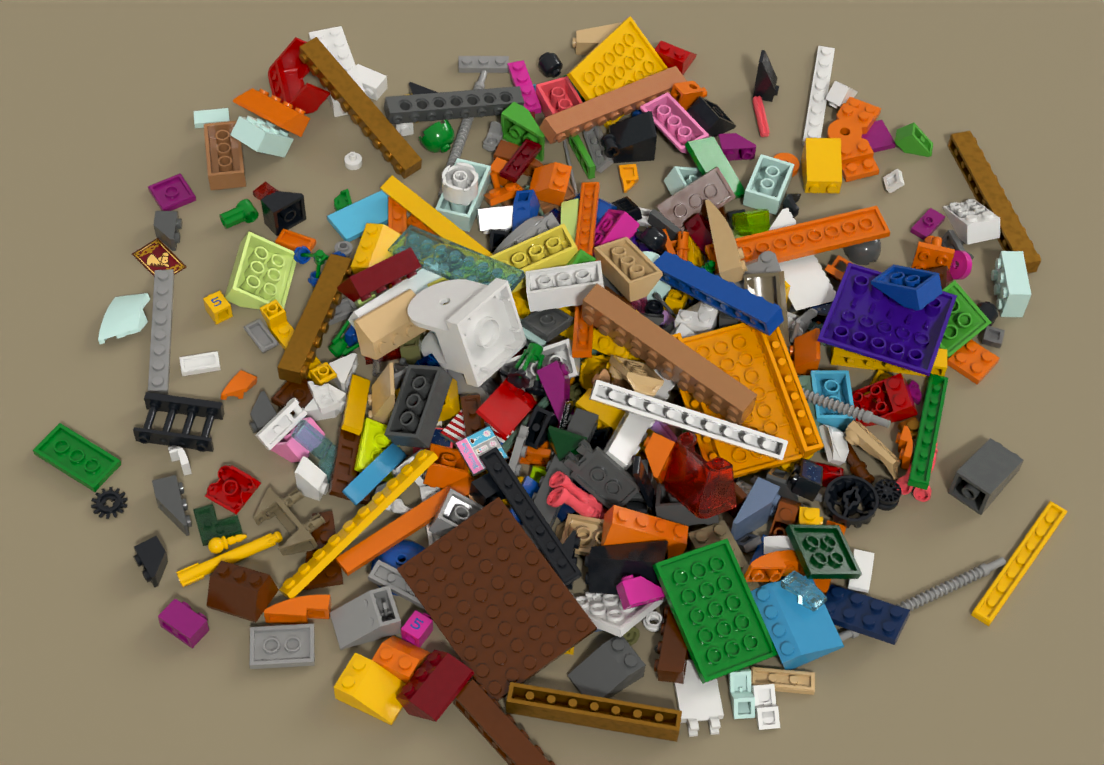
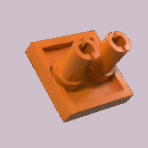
[911,236,955,270]

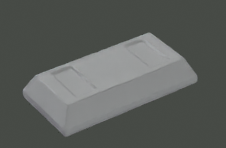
[243,318,279,353]

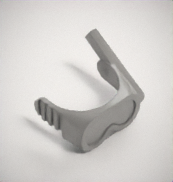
[788,308,818,343]

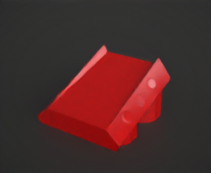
[205,465,261,515]

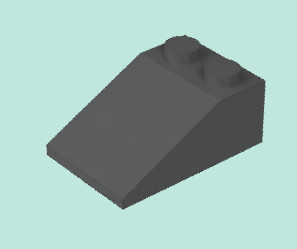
[567,636,646,698]

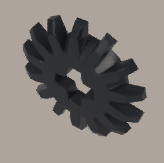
[91,487,128,519]

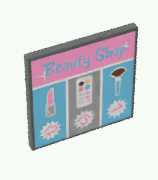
[454,425,509,476]

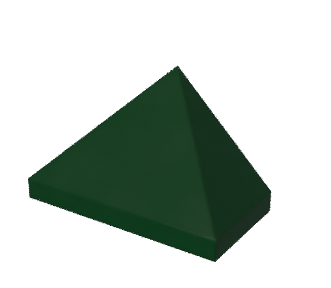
[548,425,587,461]

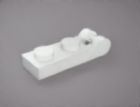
[255,398,307,450]

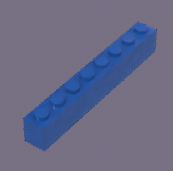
[654,251,784,336]

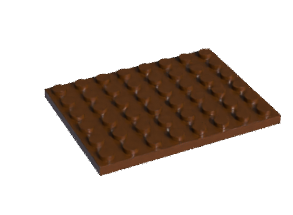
[397,497,597,701]

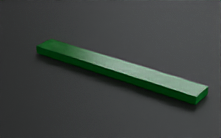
[907,373,948,490]

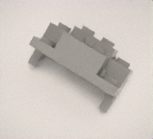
[492,212,560,255]

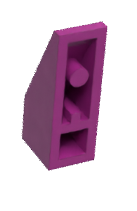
[537,361,570,423]

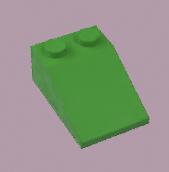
[501,102,545,161]

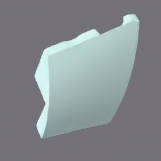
[98,293,150,344]

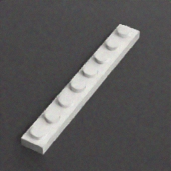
[802,46,835,146]

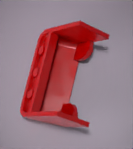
[268,37,330,114]

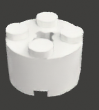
[442,162,478,206]

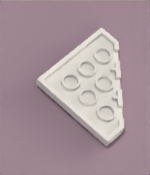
[572,592,667,637]

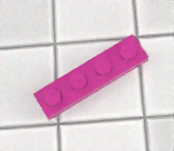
[507,60,541,114]

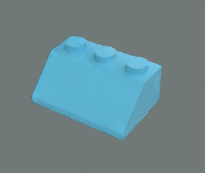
[810,370,856,431]

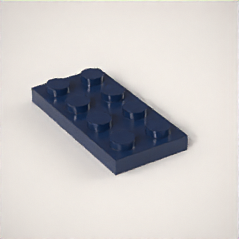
[823,584,910,645]

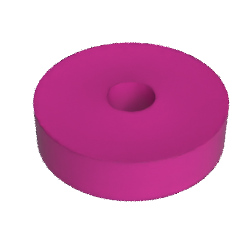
[949,250,972,280]

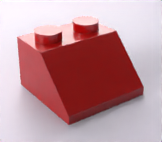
[655,41,697,75]

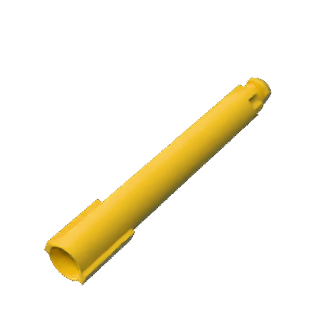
[176,531,283,587]

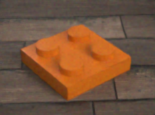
[947,339,1000,385]

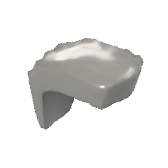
[483,121,503,151]

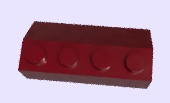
[337,247,422,302]

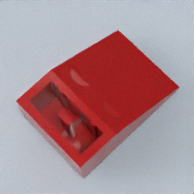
[852,373,918,427]

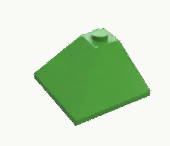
[940,280,992,358]

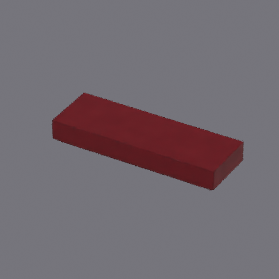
[500,139,542,183]

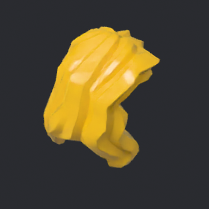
[578,354,614,391]

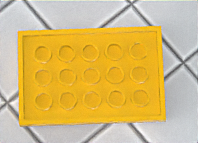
[566,16,668,130]

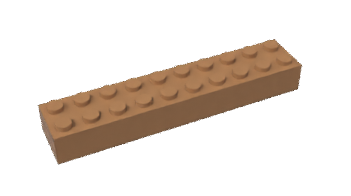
[582,284,757,426]

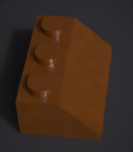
[207,560,279,623]

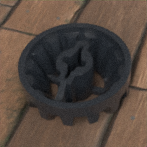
[823,475,879,528]

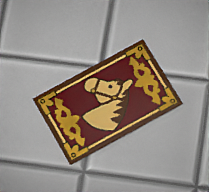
[132,238,187,277]

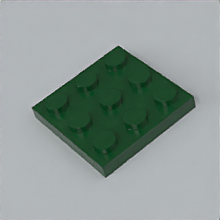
[785,524,862,579]

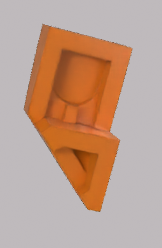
[221,370,257,400]

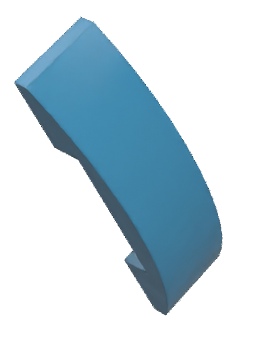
[342,443,407,506]

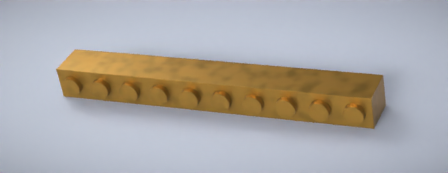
[299,37,422,179]
[948,131,1041,274]

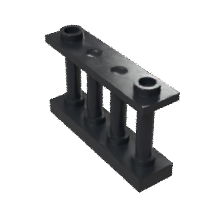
[133,392,225,452]

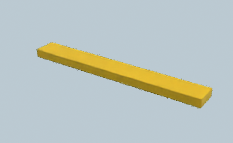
[380,175,493,264]
[971,501,1068,626]

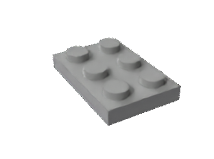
[249,624,315,669]

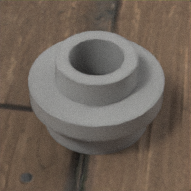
[334,241,353,257]

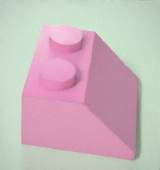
[271,417,325,463]

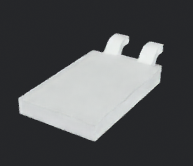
[674,660,724,737]

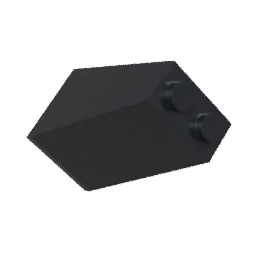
[585,540,668,595]

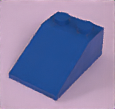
[871,264,942,311]

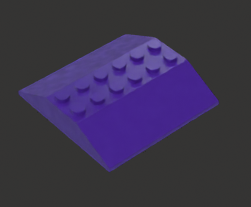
[817,263,957,376]

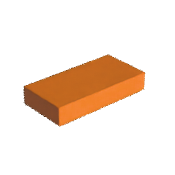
[275,228,316,252]

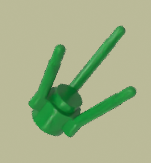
[328,320,359,358]

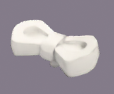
[391,499,413,516]

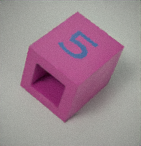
[401,610,433,647]

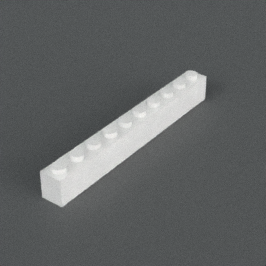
[603,323,697,470]
[589,379,788,460]

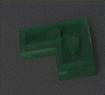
[193,504,243,546]

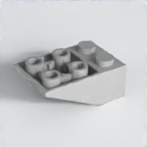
[330,585,401,650]

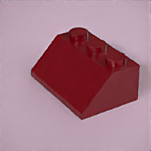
[396,649,474,722]

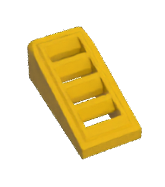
[663,289,688,314]

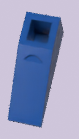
[512,189,540,231]

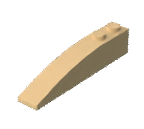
[705,199,748,283]

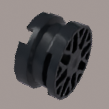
[874,479,902,511]

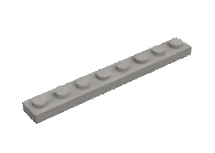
[148,269,174,395]

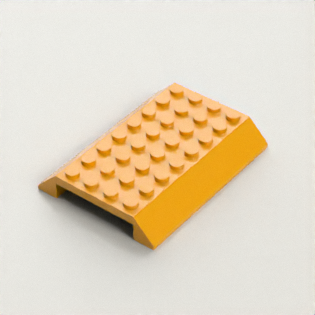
[672,323,824,481]

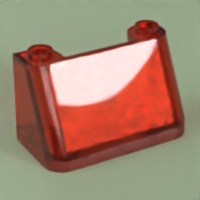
[664,431,737,519]

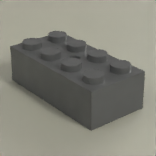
[384,365,452,448]

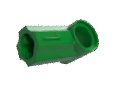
[219,199,259,229]

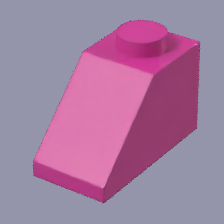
[616,575,665,610]

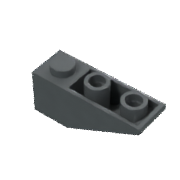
[152,475,192,536]

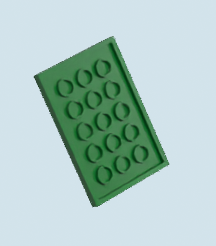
[653,538,778,684]

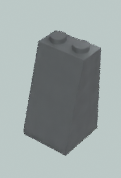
[948,438,1024,515]

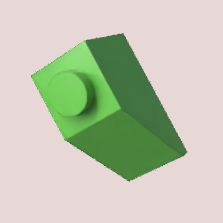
[895,122,933,157]

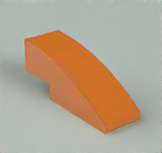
[264,595,332,625]

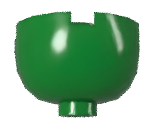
[419,120,454,153]

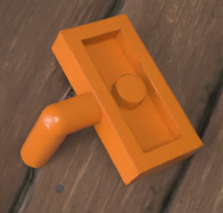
[484,172,523,206]

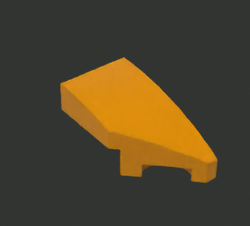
[618,164,639,193]

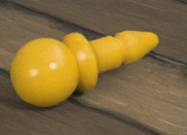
[208,534,247,554]

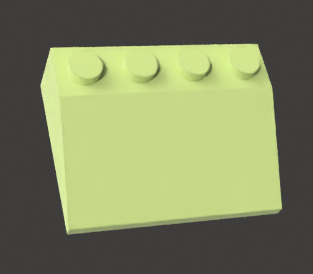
[225,232,296,310]

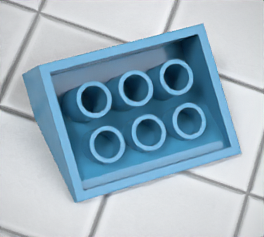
[751,576,844,670]

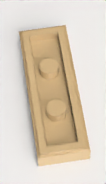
[751,667,815,695]

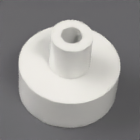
[344,152,362,170]

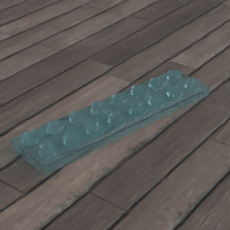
[388,225,525,292]

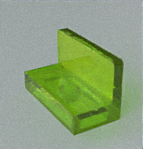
[732,209,771,236]

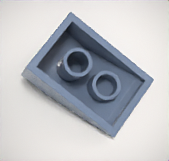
[731,477,781,541]

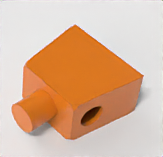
[670,81,707,111]

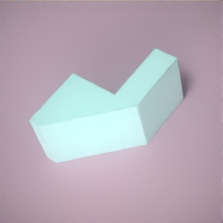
[729,668,755,719]

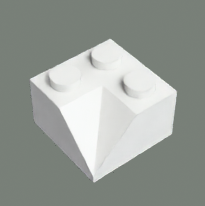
[675,301,720,334]

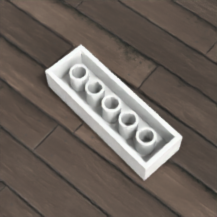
[309,26,366,117]

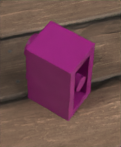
[158,599,209,649]

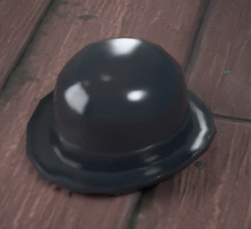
[635,226,667,255]

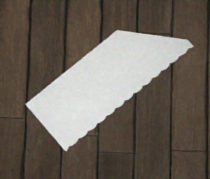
[768,208,836,311]

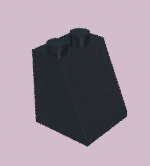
[606,111,657,163]

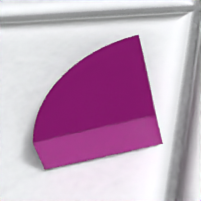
[908,380,922,405]

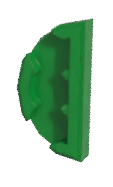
[334,189,352,211]

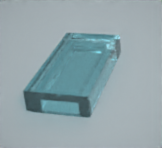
[291,420,333,460]

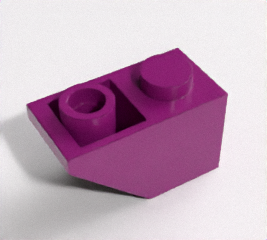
[717,133,756,161]

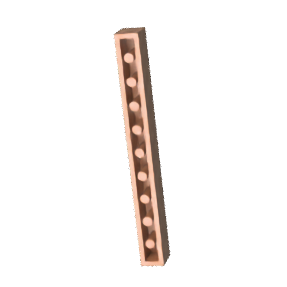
[539,66,687,144]

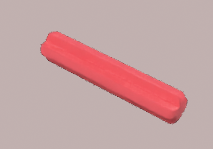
[752,96,770,137]

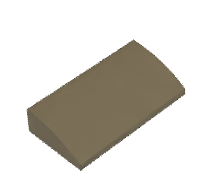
[743,271,790,347]

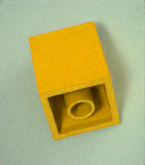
[801,138,842,194]

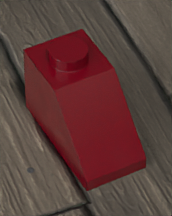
[685,213,713,258]

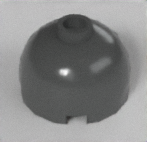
[844,239,881,265]

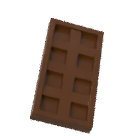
[329,424,370,505]

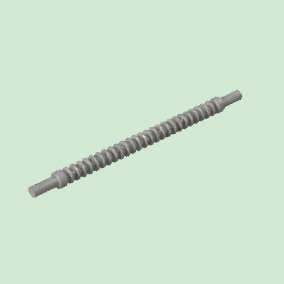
[438,70,488,198]
[802,388,891,428]
[839,557,1006,641]

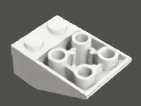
[943,199,1000,245]

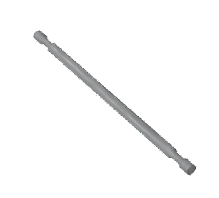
[563,139,578,196]

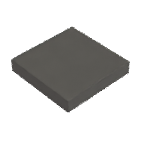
[521,309,574,342]

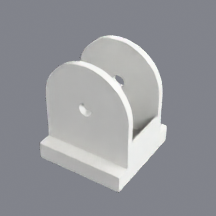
[408,278,527,387]

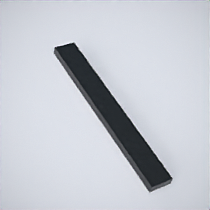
[479,447,582,586]

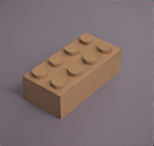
[204,121,246,190]

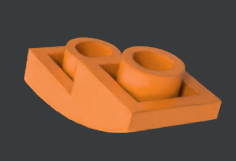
[896,425,913,470]

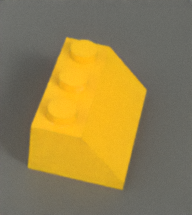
[351,223,406,274]

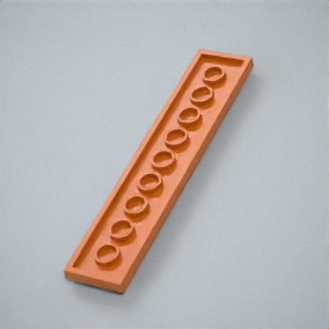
[705,206,890,274]

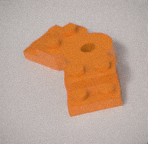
[827,97,881,182]

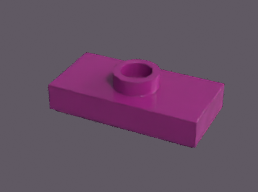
[910,208,946,240]

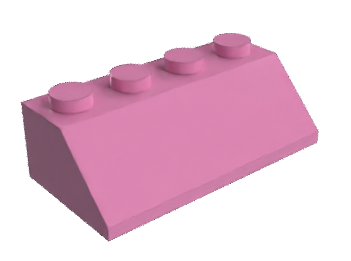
[640,92,709,155]

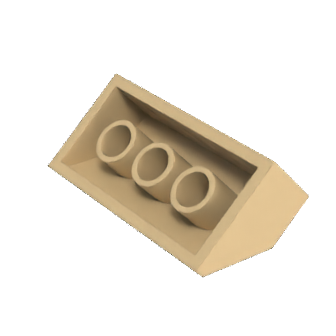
[594,237,663,302]
[353,289,427,360]

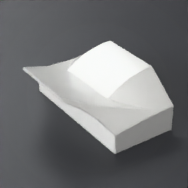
[819,424,849,465]

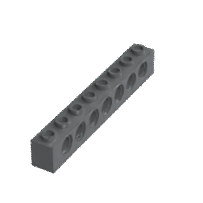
[384,86,524,124]

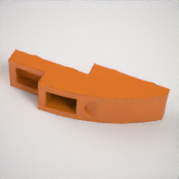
[744,550,806,582]

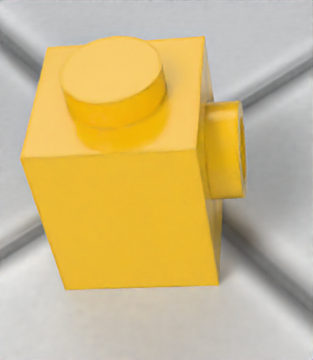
[796,507,823,525]

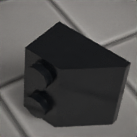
[687,96,736,137]
[261,191,306,236]

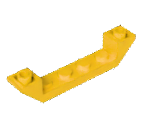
[260,300,337,386]

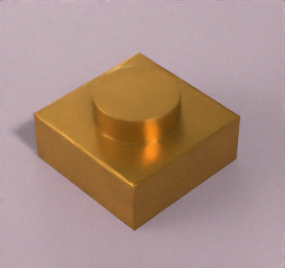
[898,417,920,440]

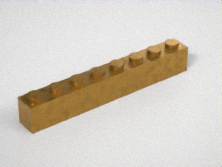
[277,254,354,384]
[506,682,682,742]

